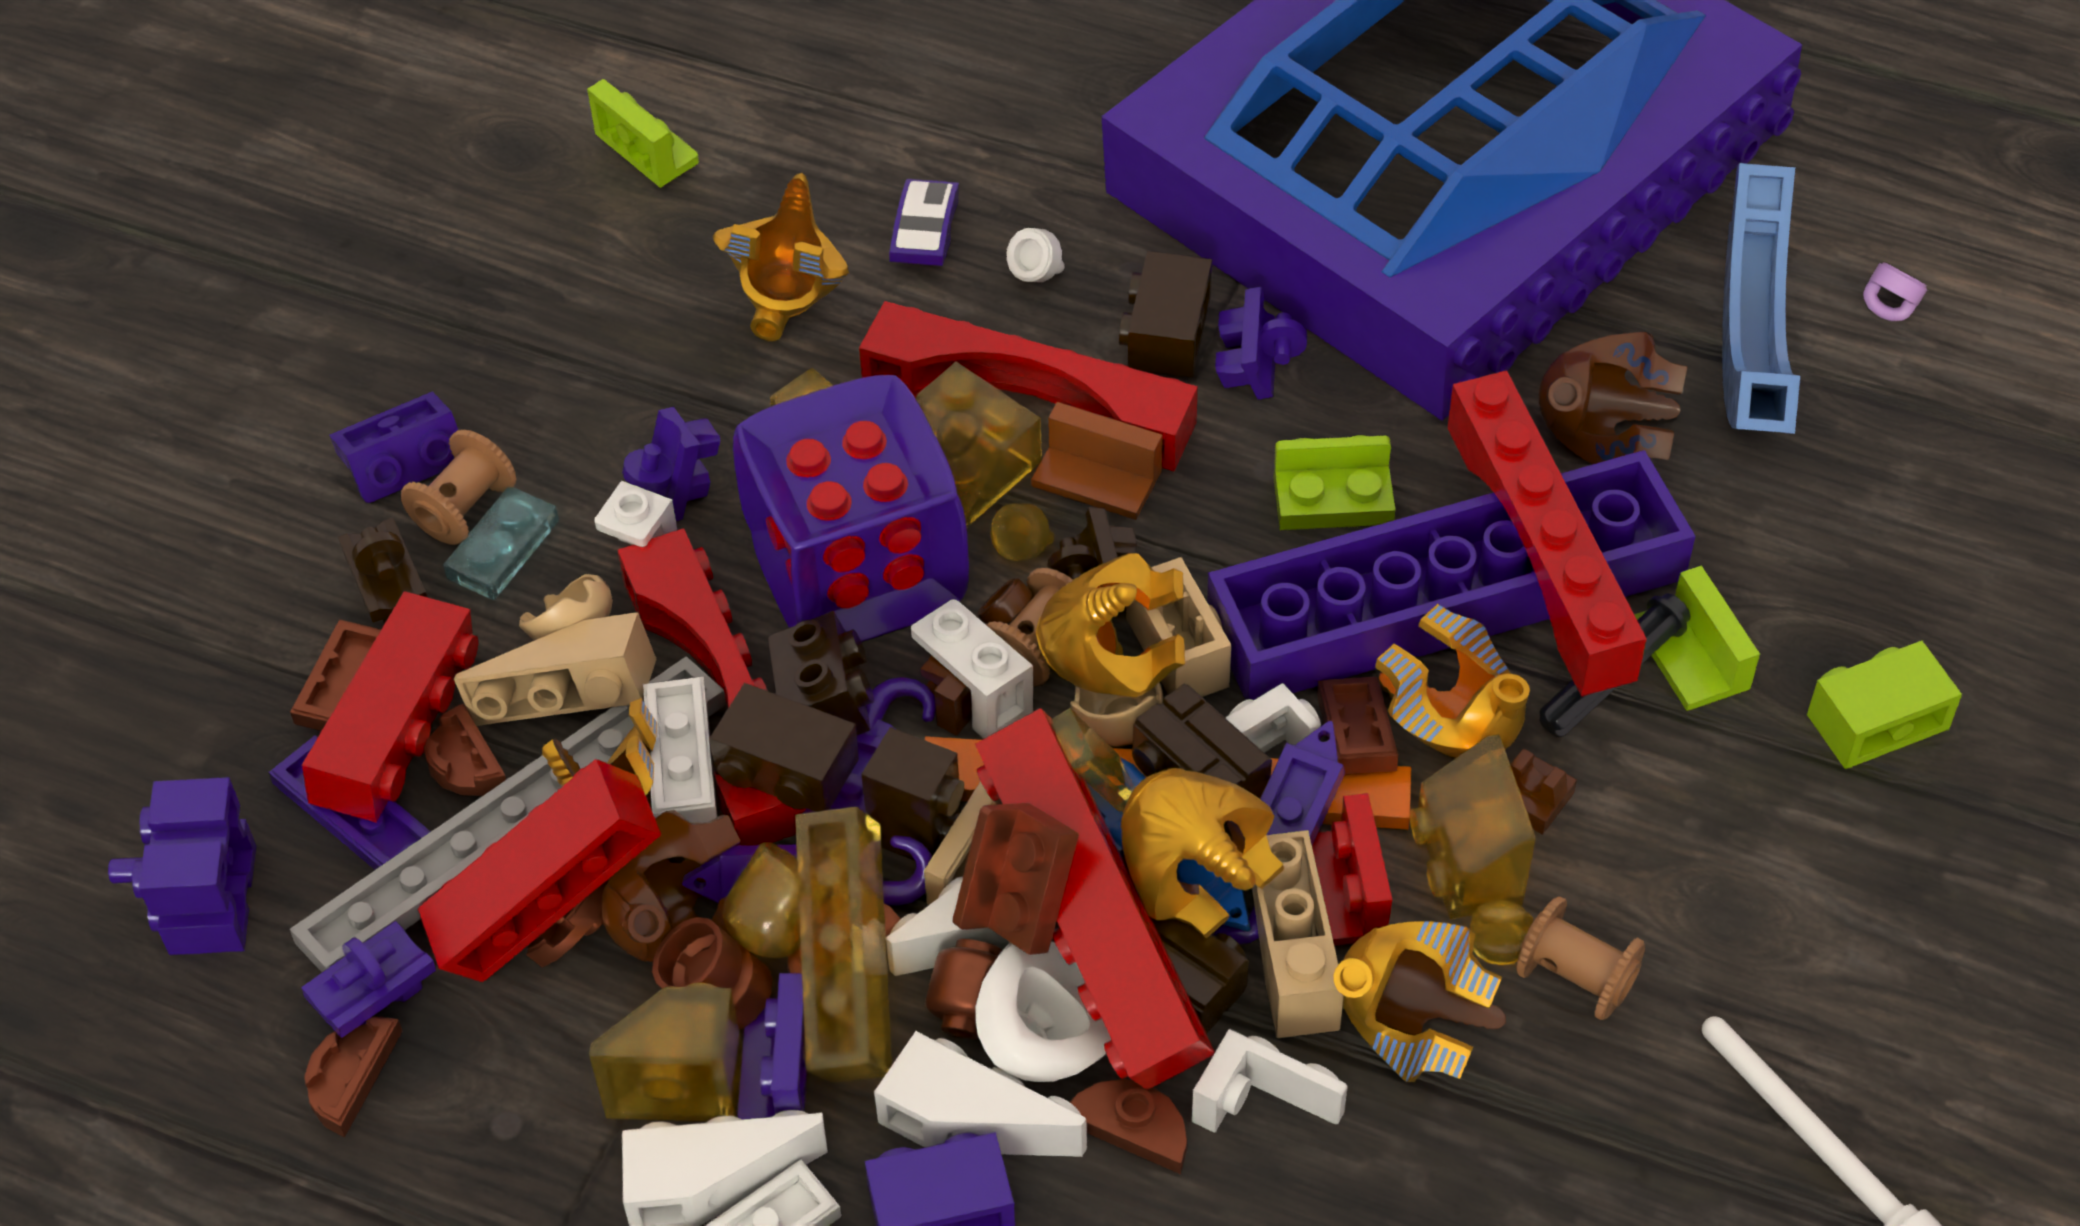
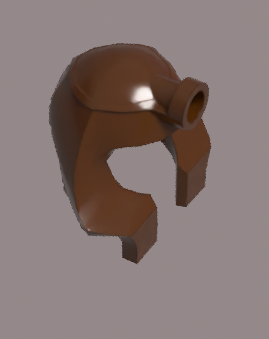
[602,810,774,962]

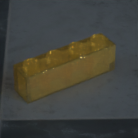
[795,807,892,1083]

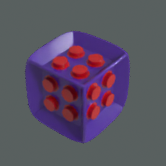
[733,375,969,642]

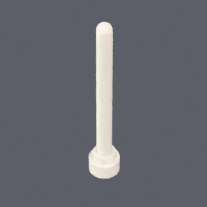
[1702,1016,1942,1226]

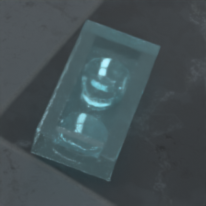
[443,486,559,600]

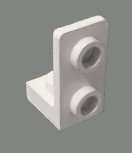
[911,599,1033,739]
[1192,1029,1347,1133]

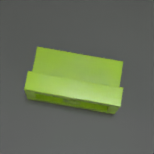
[1635,565,1760,711]

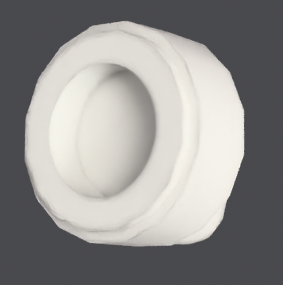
[1006,228,1064,282]

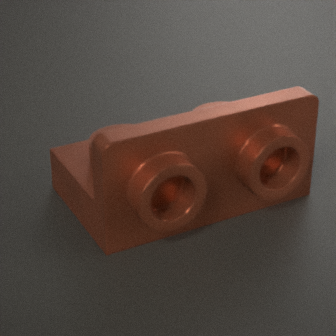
[952,803,1079,955]

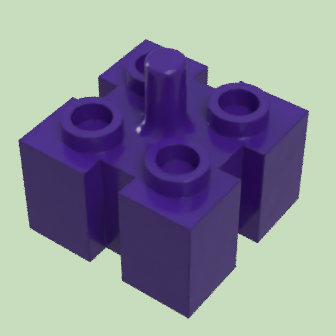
[108,777,256,955]

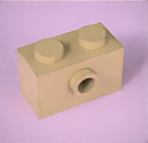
[1126,557,1231,697]

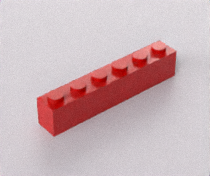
[975,708,1215,1090]

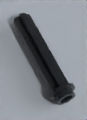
[1539,593,1691,737]

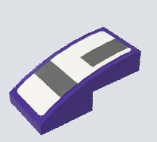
[889,179,959,266]

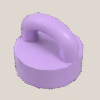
[1863,262,1928,321]

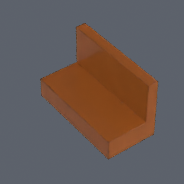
[1031,402,1163,520]

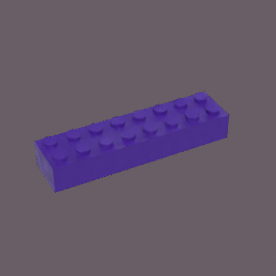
[1207,450,1696,700]

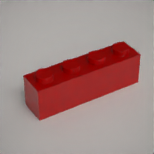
[302,591,479,823]
[418,759,662,983]

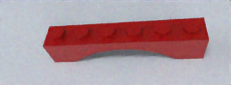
[859,301,1198,472]
[1447,370,1647,697]
[617,528,806,846]

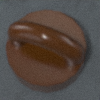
[977,578,1033,624]

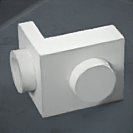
[594,481,677,547]
[1226,683,1321,752]

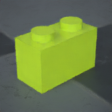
[1807,640,1962,769]

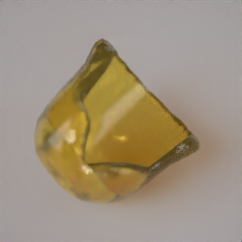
[722,842,821,958]

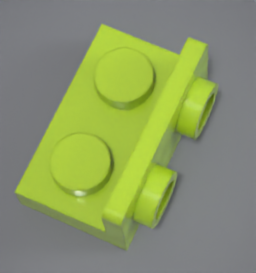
[587,79,699,188]
[1273,435,1396,530]

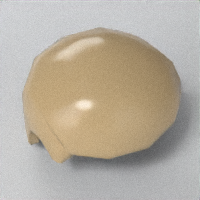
[519,574,613,641]
[1070,682,1164,747]

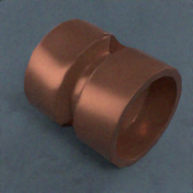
[652,917,772,1033]

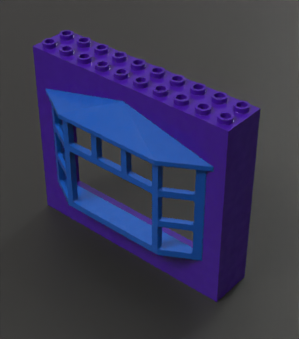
[1101,0,1802,421]

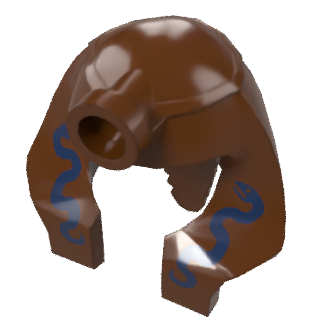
[1539,332,1688,464]

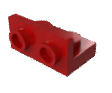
[1312,793,1392,946]

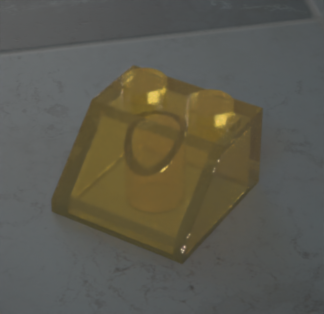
[916,362,1042,527]
[1410,734,1536,919]
[589,983,743,1121]

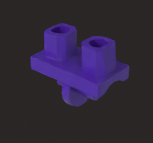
[1215,287,1308,400]
[622,407,721,521]
[301,921,436,1038]

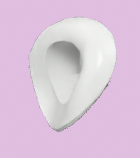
[976,941,1112,1082]

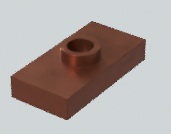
[290,620,381,731]
[1317,677,1398,774]

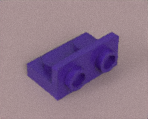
[329,391,458,503]
[738,973,811,1120]

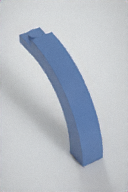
[1722,163,1800,434]

